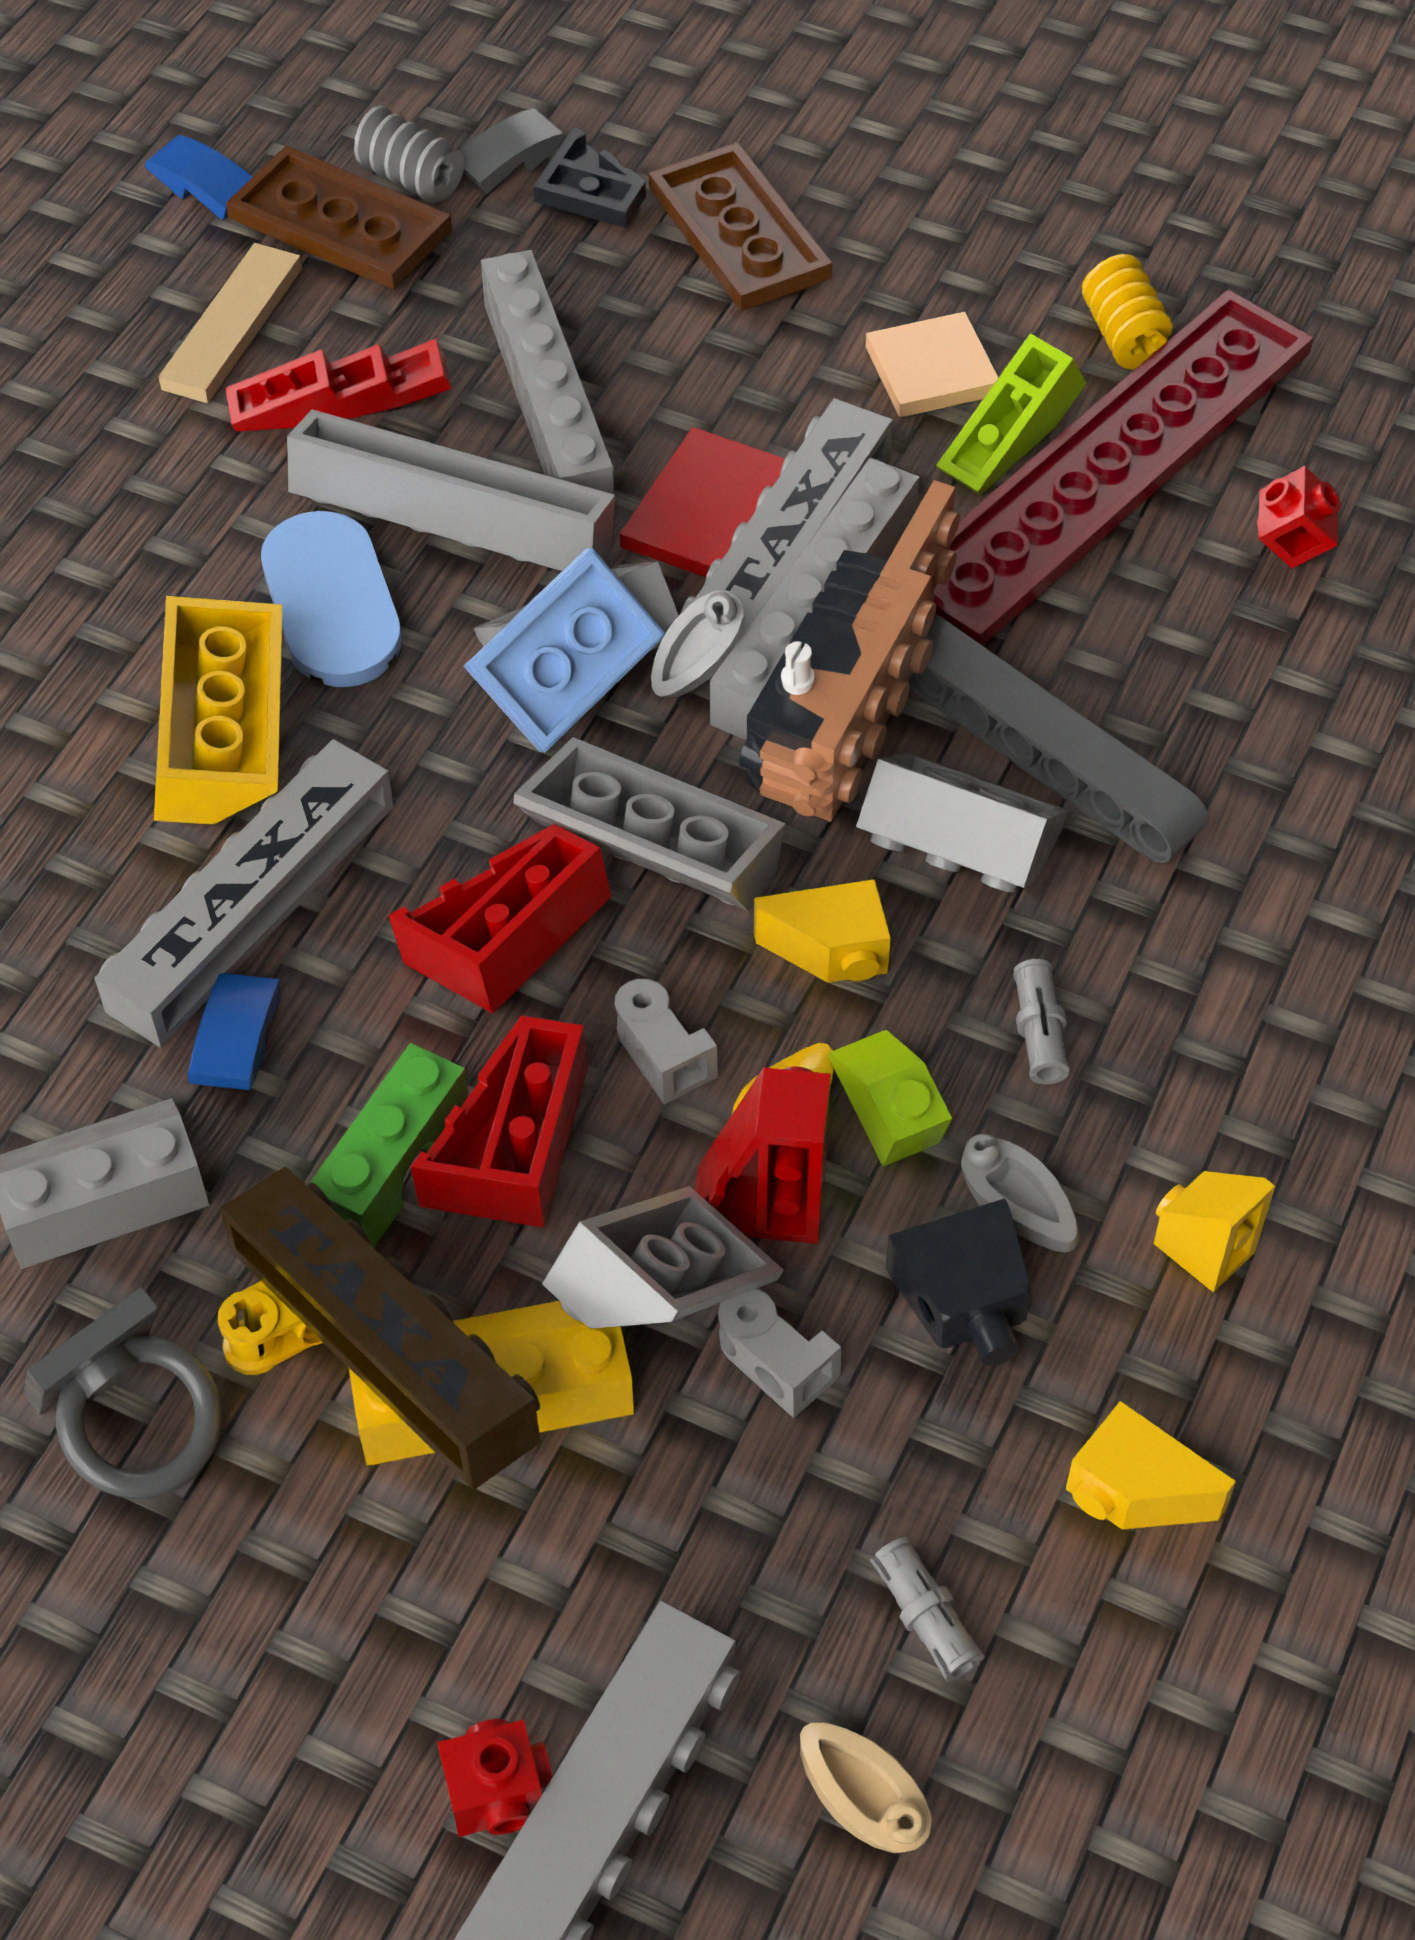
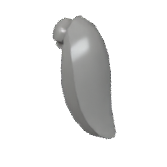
[651,589,745,698]
[961,1133,1079,1253]

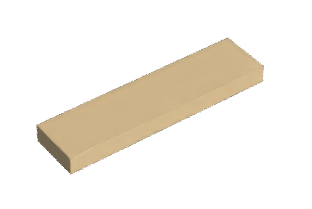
[158,243,302,404]

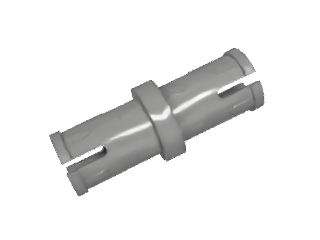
[1013,959,1070,1085]
[870,1537,985,1682]

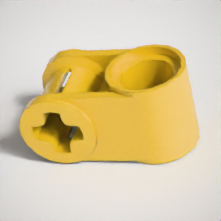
[218,1281,323,1375]

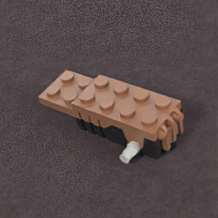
[739,480,960,822]

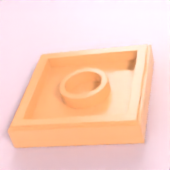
[865,312,998,418]

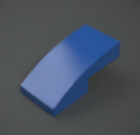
[145,135,252,221]
[188,973,281,1090]

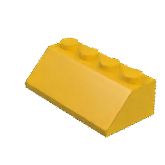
[154,596,283,825]
[349,1301,634,1466]

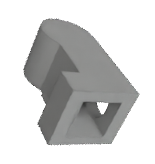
[615,979,718,1105]
[718,1289,841,1418]

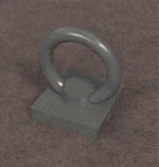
[24,1286,222,1499]

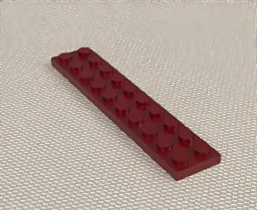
[933,289,1313,646]

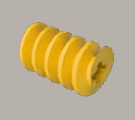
[1082,254,1173,370]

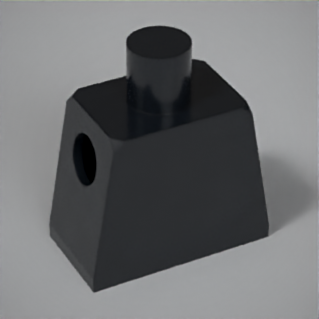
[886,1198,1031,1366]

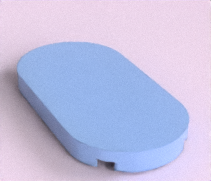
[261,511,402,687]

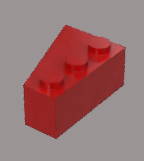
[388,824,612,1014]
[410,1015,588,1228]
[695,1066,831,1244]

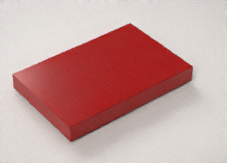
[619,427,785,577]

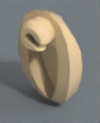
[800,1723,932,1853]

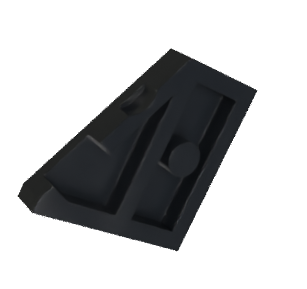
[533,127,646,228]

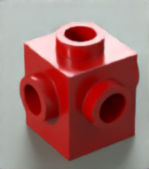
[1257,466,1341,569]
[437,1719,553,1837]

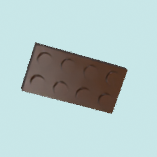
[648,142,833,311]
[226,145,452,290]

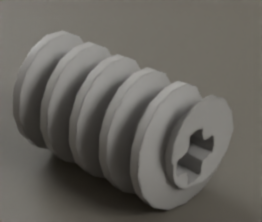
[354,105,465,204]

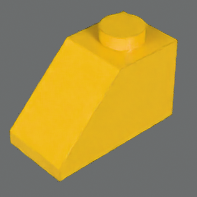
[754,879,890,983]
[1153,1171,1275,1293]
[1066,1401,1236,1530]

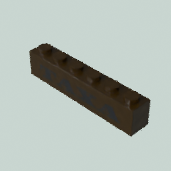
[220,1166,541,1490]

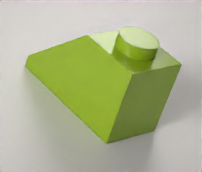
[828,1030,952,1167]

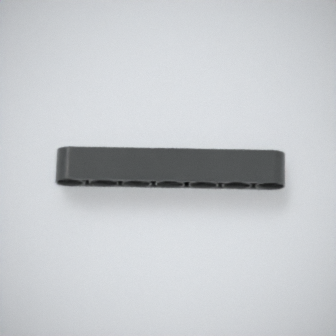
[908,613,1209,863]

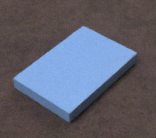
[463,548,666,753]

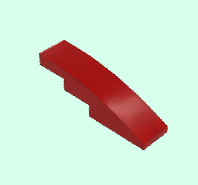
[226,339,452,431]

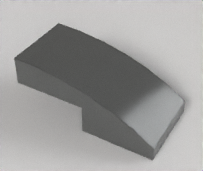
[460,108,566,194]

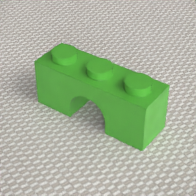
[310,1043,469,1248]

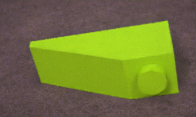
[936,333,1087,495]

